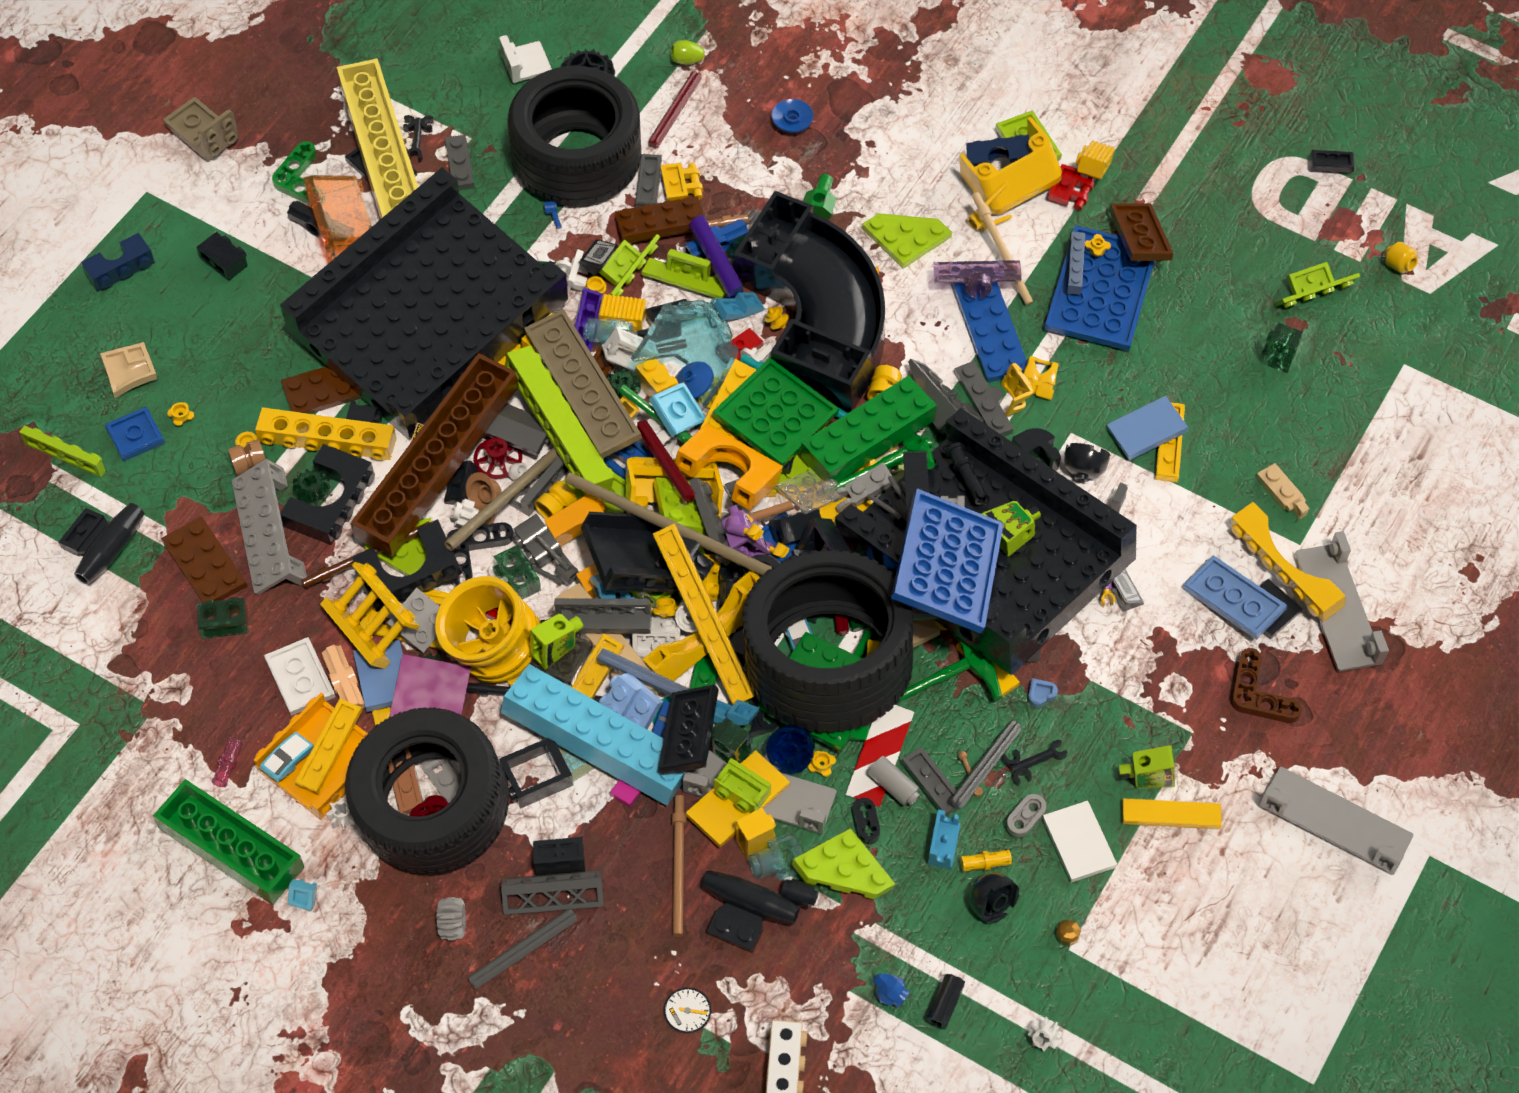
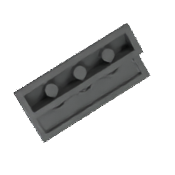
[483,403,551,456]

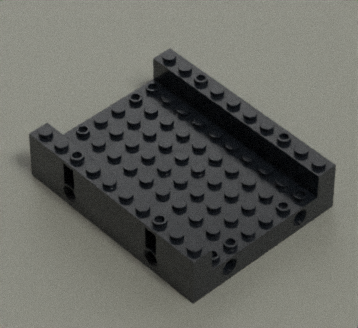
[280,167,568,441]
[835,408,1137,675]

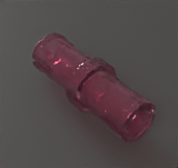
[212,738,243,787]

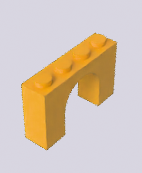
[675,423,783,511]
[544,494,607,599]

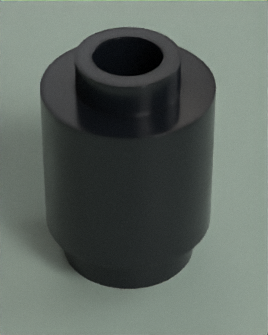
[781,878,819,909]

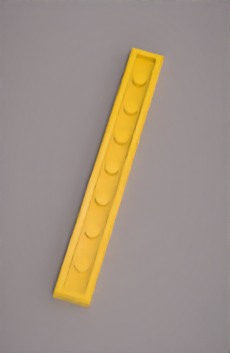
[653,524,755,705]

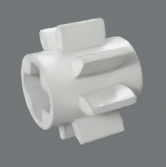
[451,499,479,527]
[326,798,355,830]
[1028,1017,1062,1051]

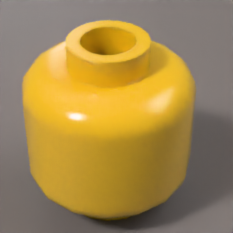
[1385,242,1418,273]

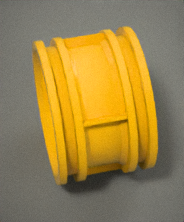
[435,576,541,683]

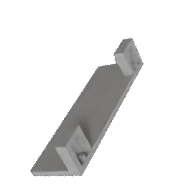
[232,459,307,595]
[1295,531,1389,672]
[683,751,837,834]
[1259,767,1414,875]

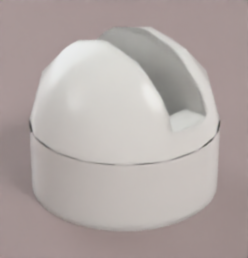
[508,463,528,480]

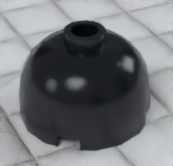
[1064,443,1110,482]
[969,872,1019,924]

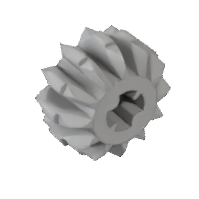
[436,897,467,941]

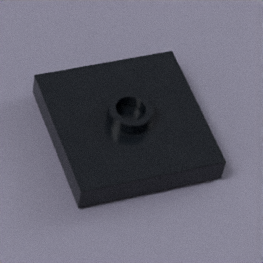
[1260,578,1303,640]

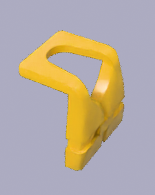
[1023,356,1059,400]
[1001,363,1033,417]

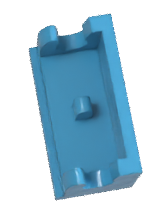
[928,809,960,869]

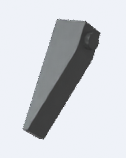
[908,358,984,435]

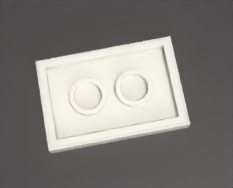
[264,637,336,716]
[1042,801,1117,883]

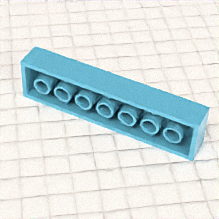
[501,664,690,806]

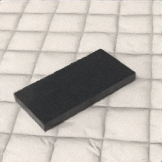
[658,684,719,775]

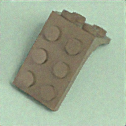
[163,97,239,161]

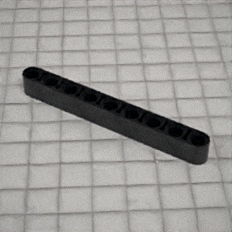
[903,451,937,620]

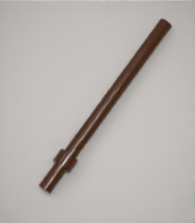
[301,521,430,588]

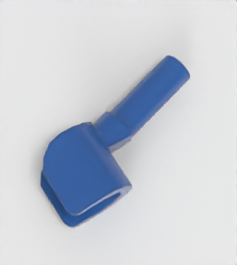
[545,201,562,229]

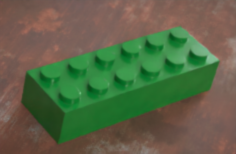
[801,375,937,488]
[153,779,304,905]

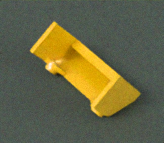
[959,116,1062,215]
[625,457,724,518]

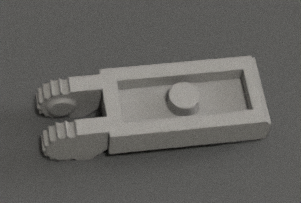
[830,462,894,512]

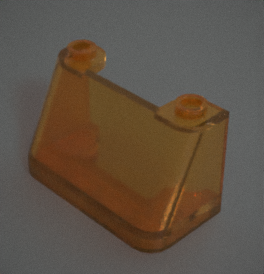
[303,175,372,263]

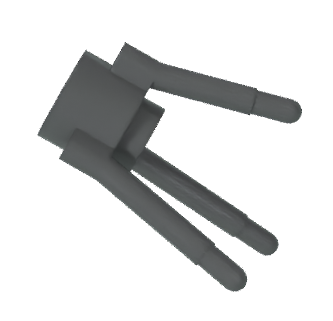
[867,476,907,521]
[527,535,579,586]

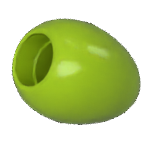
[671,40,705,65]

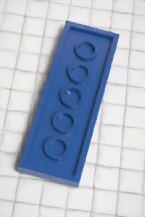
[949,266,1027,383]

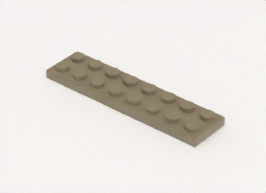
[524,309,642,458]

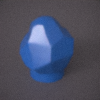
[873,973,910,1008]

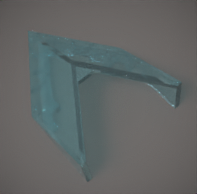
[631,298,739,407]

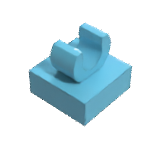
[288,879,317,911]

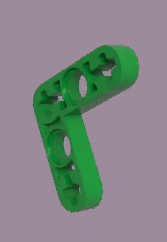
[272,141,327,208]

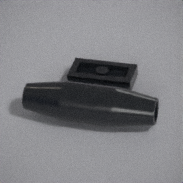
[58,503,145,585]
[701,870,800,953]

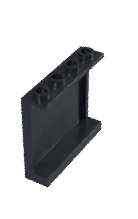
[581,511,680,593]

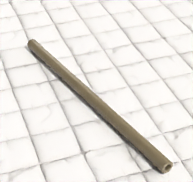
[444,447,559,551]
[565,472,772,576]

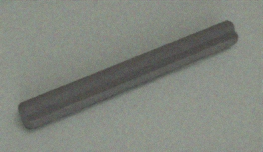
[951,720,1021,809]
[468,909,577,989]

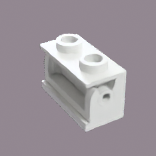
[602,327,657,372]

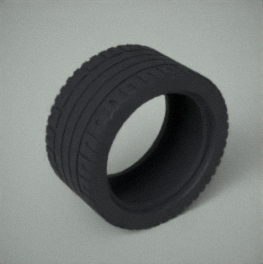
[742,549,913,732]

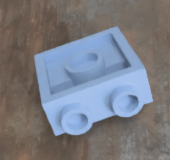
[599,673,663,730]

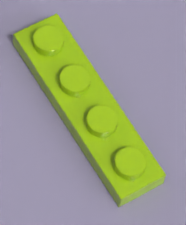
[19,425,106,478]

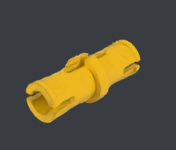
[960,849,1012,872]

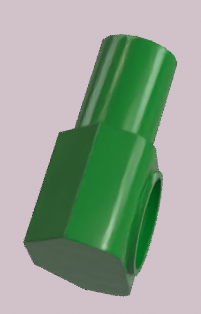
[803,174,837,219]

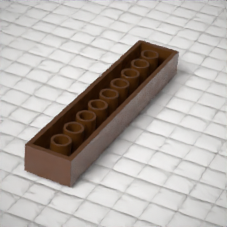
[350,353,519,557]

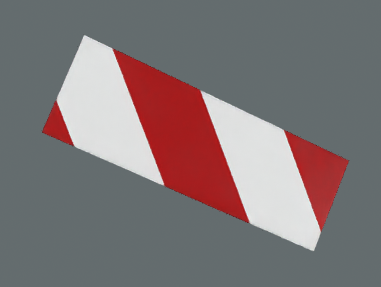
[846,705,914,807]

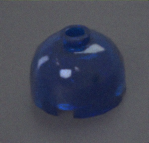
[766,724,815,774]

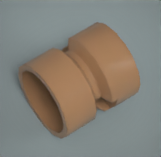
[228,439,265,476]

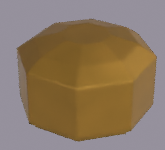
[1055,919,1081,946]

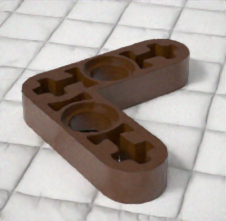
[1232,648,1302,723]

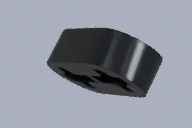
[853,798,880,845]

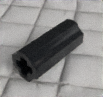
[926,974,965,1030]

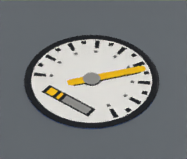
[663,987,712,1033]

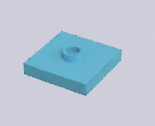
[648,382,706,438]

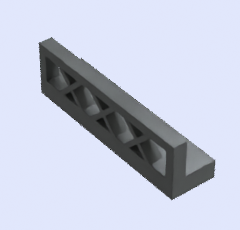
[507,446,568,517]
[554,598,652,634]
[501,870,603,915]

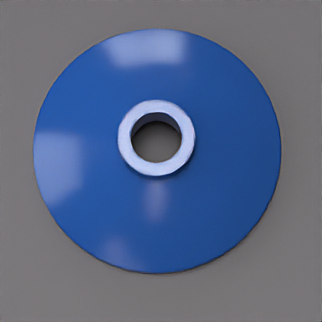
[772,99,813,133]
[675,361,714,399]

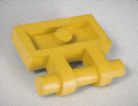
[660,162,704,201]

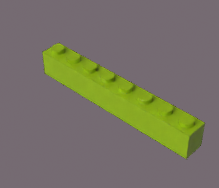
[505,345,614,497]

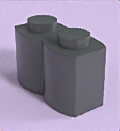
[513,514,563,568]

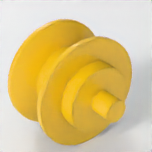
[765,306,789,330]

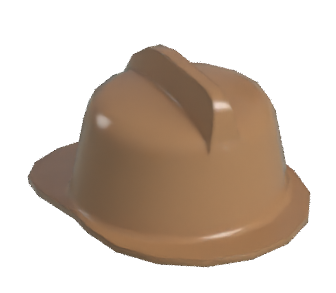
[466,472,502,525]

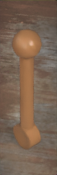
[958,751,983,797]

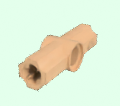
[322,645,366,710]

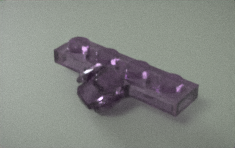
[933,260,1022,298]

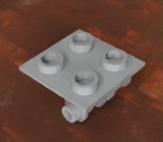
[387,588,440,653]

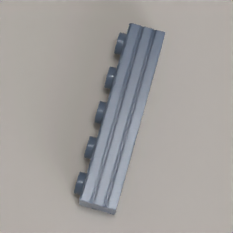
[1067,232,1085,295]

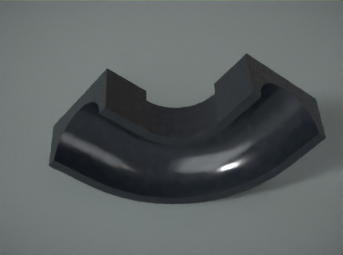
[734,191,885,413]

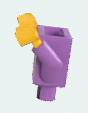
[723,505,790,558]

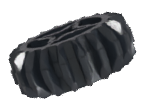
[560,48,615,76]

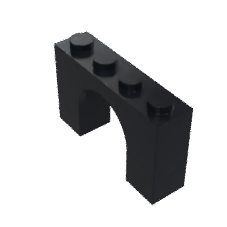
[280,444,375,545]
[352,519,463,612]

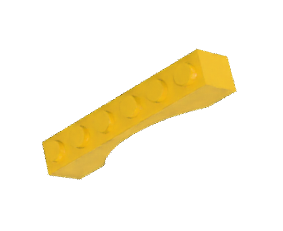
[1231,502,1346,622]
[642,570,760,681]

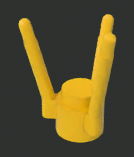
[967,183,1012,231]

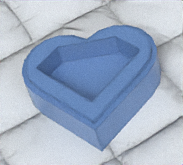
[1028,678,1058,708]

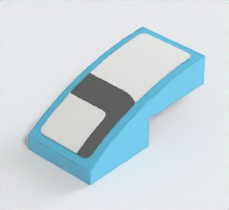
[260,732,314,782]

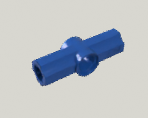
[684,219,748,258]

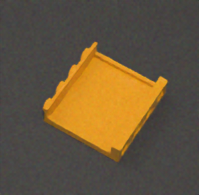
[254,693,368,820]

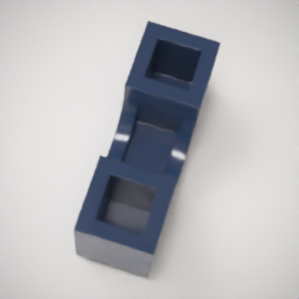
[966,135,1032,167]
[81,233,155,292]

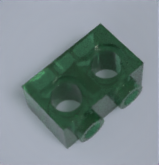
[1262,322,1303,373]
[492,544,541,600]
[197,597,249,639]
[711,717,751,764]

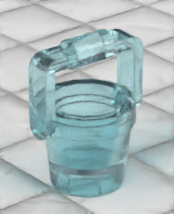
[584,318,633,345]
[748,834,802,880]

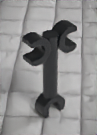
[403,115,434,163]
[1002,740,1068,787]

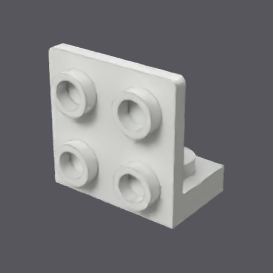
[499,35,551,83]
[633,609,681,657]

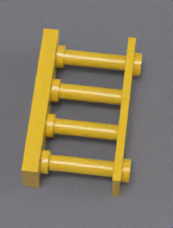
[320,562,420,669]

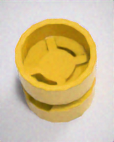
[867,365,902,400]
[534,481,578,519]

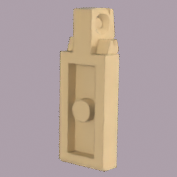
[1256,463,1309,519]

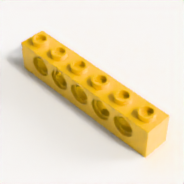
[255,407,397,460]

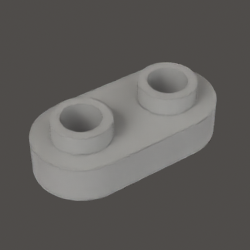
[1006,794,1046,838]

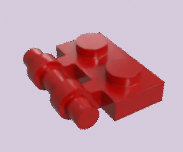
[1048,164,1095,211]

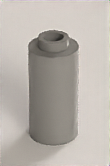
[868,756,920,806]

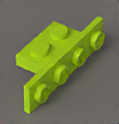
[599,234,660,296]
[641,249,726,298]
[1275,262,1360,308]

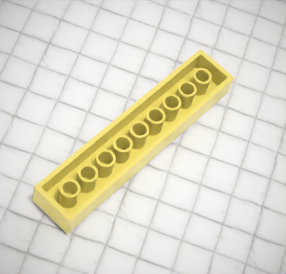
[337,59,418,219]

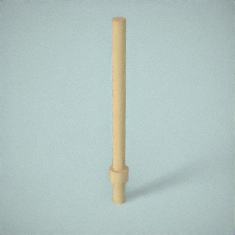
[972,192,1033,306]

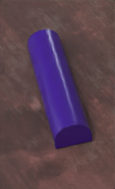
[689,215,744,298]
[574,287,603,352]

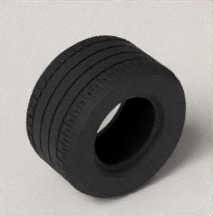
[507,66,642,206]
[345,707,509,875]

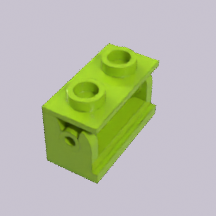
[714,758,771,813]

